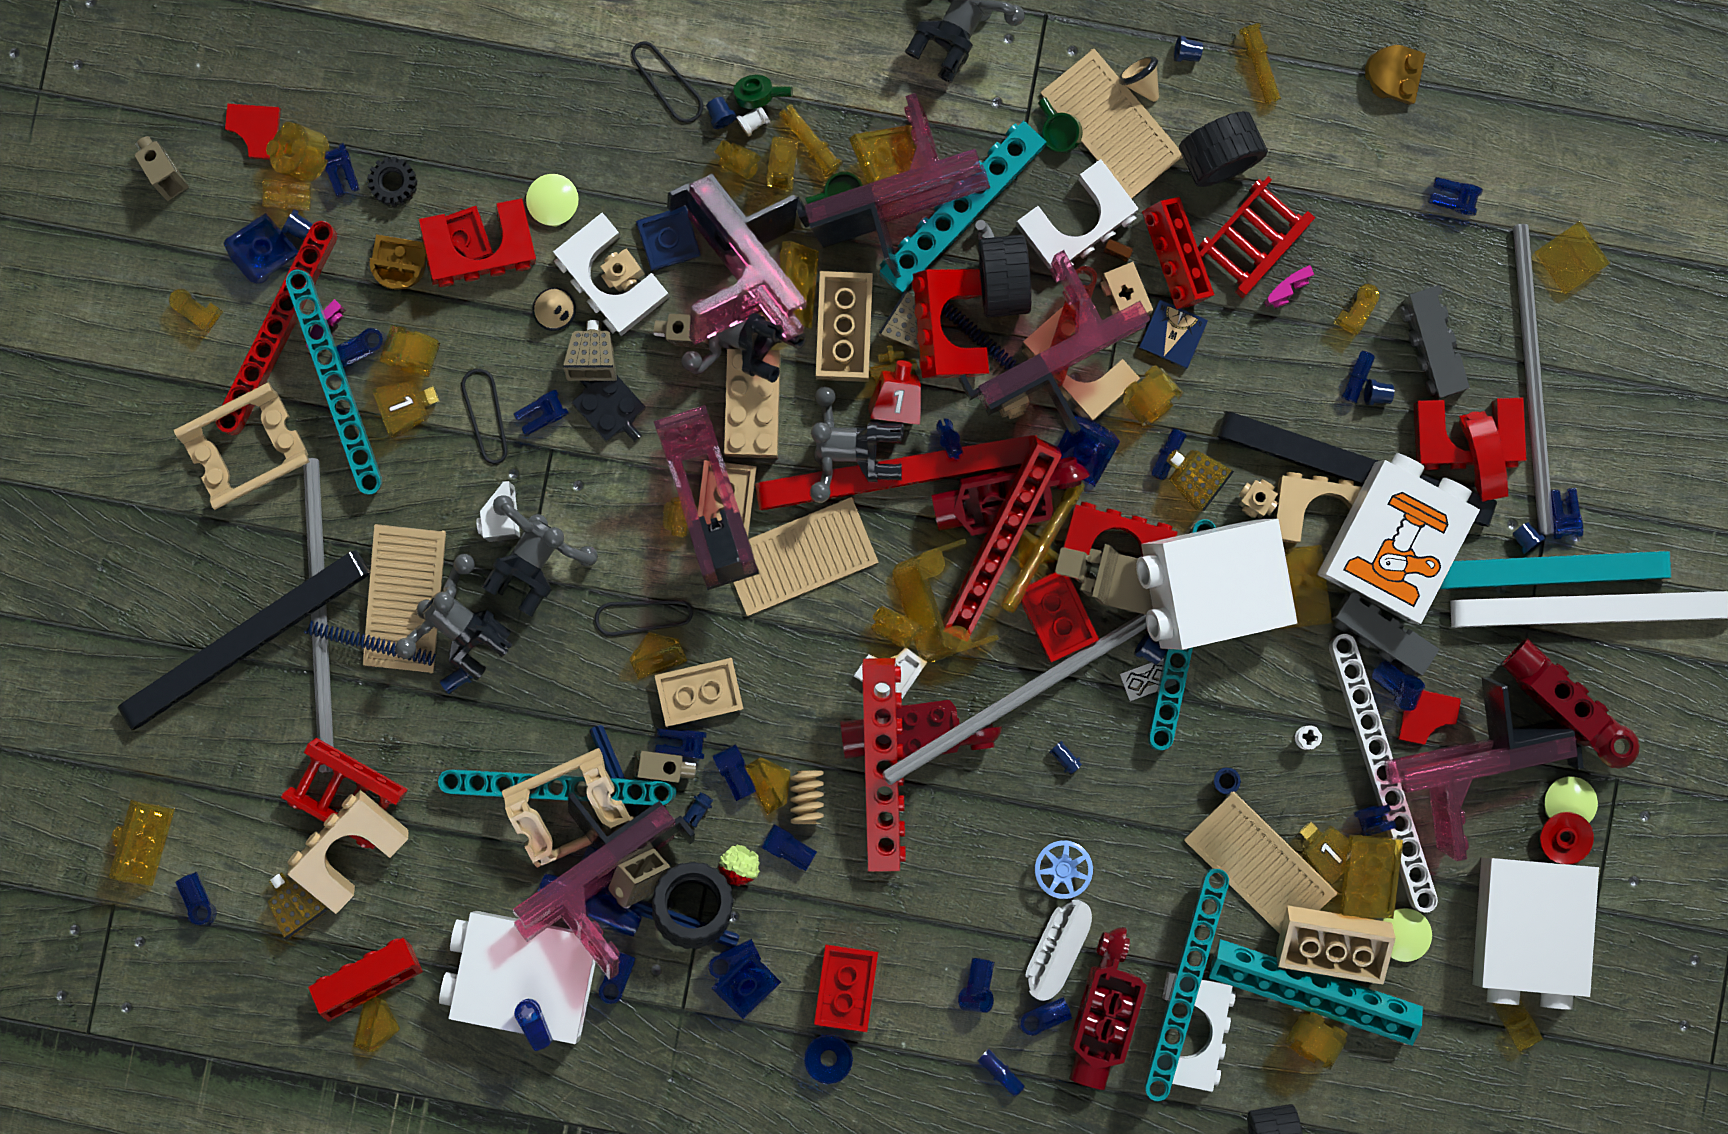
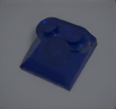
[224,213,299,284]
[1057,416,1120,487]
[712,951,781,1019]

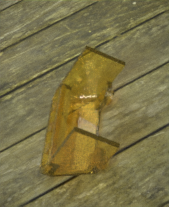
[893,539,999,663]

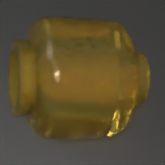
[663,497,698,537]

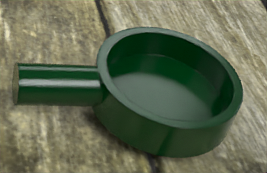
[734,75,793,109]
[1038,97,1083,153]
[805,172,864,208]

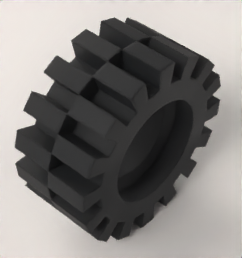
[367,156,417,207]

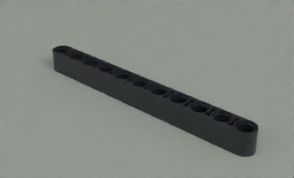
[1217,411,1497,527]
[117,550,371,731]

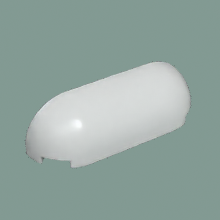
[1026,900,1092,1001]

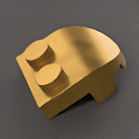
[1365,45,1426,105]
[370,234,426,290]

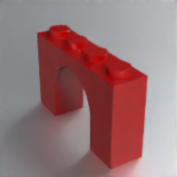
[418,198,536,287]
[912,269,989,378]
[1414,398,1526,471]
[1063,502,1178,557]

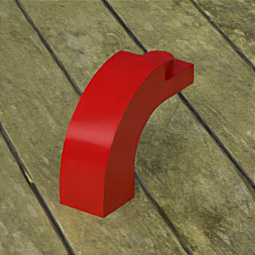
[1459,411,1508,501]

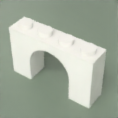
[1016,159,1139,275]
[553,213,670,336]
[1150,972,1236,1092]

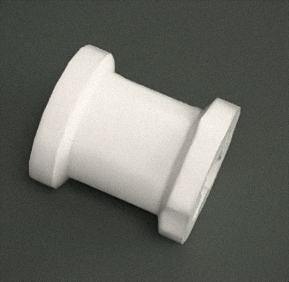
[736,107,771,137]
[1295,726,1322,750]

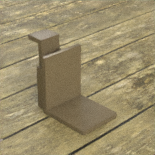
[1055,544,1153,615]

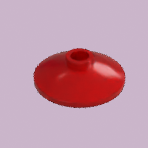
[1540,812,1594,865]

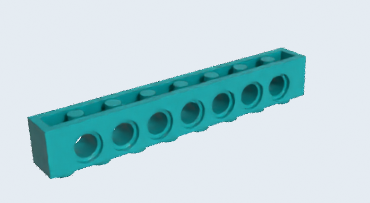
[879,120,1046,296]
[1209,939,1423,1046]

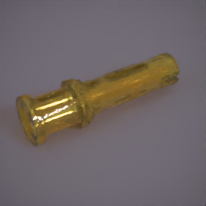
[1239,23,1281,104]
[779,104,843,177]

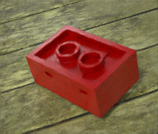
[1015,572,1099,662]
[814,944,878,1032]

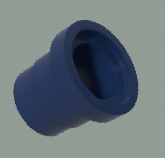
[1174,35,1203,62]
[706,97,737,129]
[281,209,313,241]
[1364,379,1394,405]
[1513,522,1545,555]
[1134,633,1167,665]
[1214,768,1241,794]

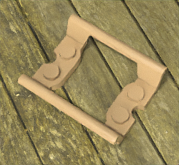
[174,382,310,510]
[502,748,635,868]

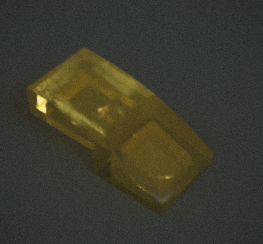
[1491,999,1543,1052]

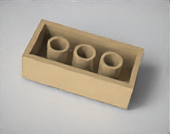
[816,271,873,382]
[724,349,781,459]
[1276,905,1396,984]

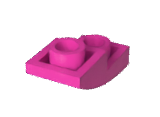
[1264,265,1314,308]
[306,299,346,349]

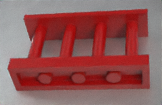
[1198,176,1315,299]
[281,738,408,849]

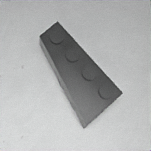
[1400,285,1470,400]
[1330,591,1440,677]

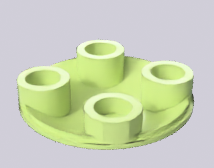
[526,174,579,227]
[1545,777,1598,823]
[1383,908,1432,962]

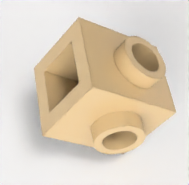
[601,248,645,292]
[1238,479,1278,519]

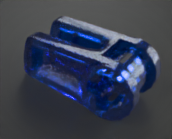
[319,143,360,198]
[1428,177,1483,216]
[513,390,569,436]
[1551,487,1583,539]
[655,729,707,759]
[1353,804,1396,838]
[514,998,553,1051]

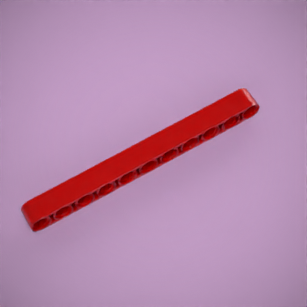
[755,435,1037,510]

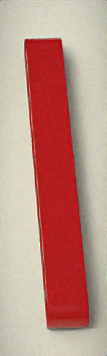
[216,221,337,435]

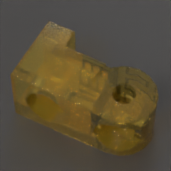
[1334,284,1380,336]
[169,289,223,333]

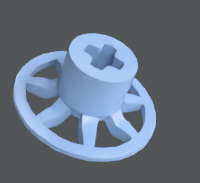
[1035,841,1093,899]

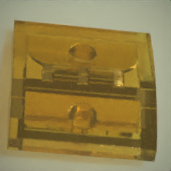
[1535,221,1610,294]

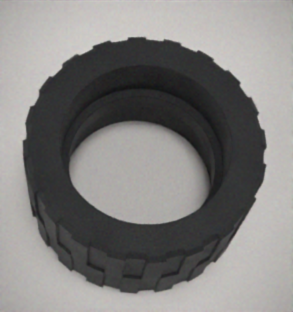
[1179,111,1268,187]
[979,235,1032,318]
[652,862,733,949]
[1247,1104,1303,1134]

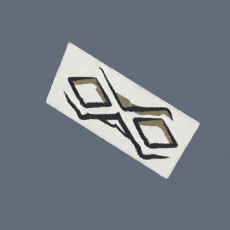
[1120,658,1177,701]

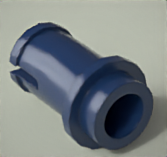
[440,667,473,694]
[1049,741,1082,775]
[683,792,713,827]

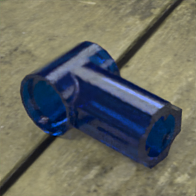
[336,328,388,368]
[1371,660,1425,711]
[712,744,757,801]
[760,824,817,871]
[175,872,217,926]
[708,939,761,979]
[599,950,636,1004]
[958,958,995,1013]
[1018,997,1072,1036]

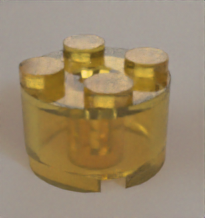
[266,121,329,181]
[379,325,440,377]
[1123,365,1184,427]
[1284,1012,1348,1070]

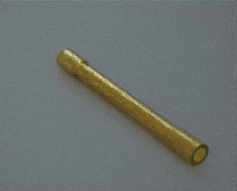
[1001,482,1085,613]

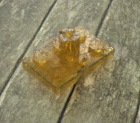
[849,125,931,186]
[765,241,819,329]
[1278,545,1332,630]
[108,800,175,886]
[1340,835,1403,919]

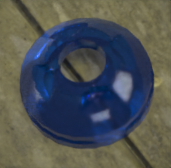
[804,1035,853,1084]

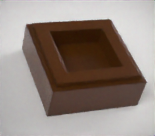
[1103,239,1133,262]

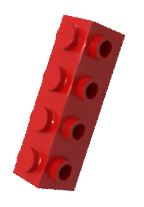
[1142,197,1214,310]
[308,937,423,1022]

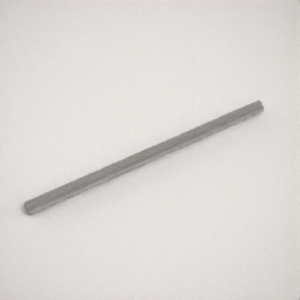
[1513,224,1554,535]
[303,458,334,773]
[883,614,1147,785]

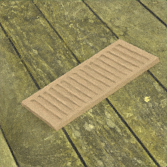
[1040,49,1183,199]
[733,497,879,616]
[363,524,446,674]
[1184,791,1337,934]

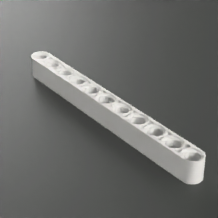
[1450,591,1728,627]
[1329,634,1438,912]

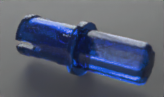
[1341,351,1375,404]
[936,418,963,460]
[1152,428,1187,480]
[977,1049,1024,1096]

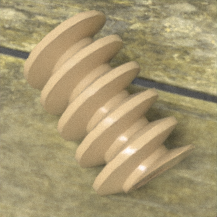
[790,771,824,824]

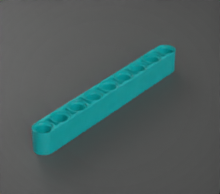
[286,270,383,495]
[1148,519,1216,750]
[1439,551,1672,589]
[438,769,676,805]
[1144,868,1229,1101]

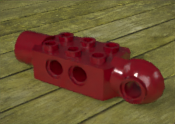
[931,457,1090,536]
[1501,638,1640,769]
[840,699,1002,762]
[1069,927,1147,1090]

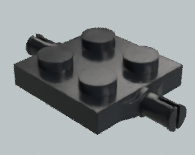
[571,375,646,443]

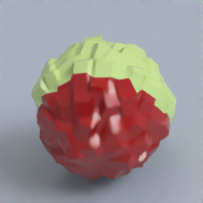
[718,844,760,887]

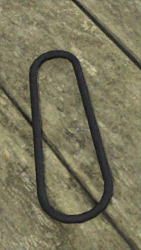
[631,41,703,123]
[461,368,508,464]
[594,600,693,636]

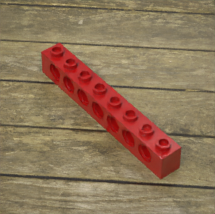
[942,437,1062,642]
[862,658,906,871]

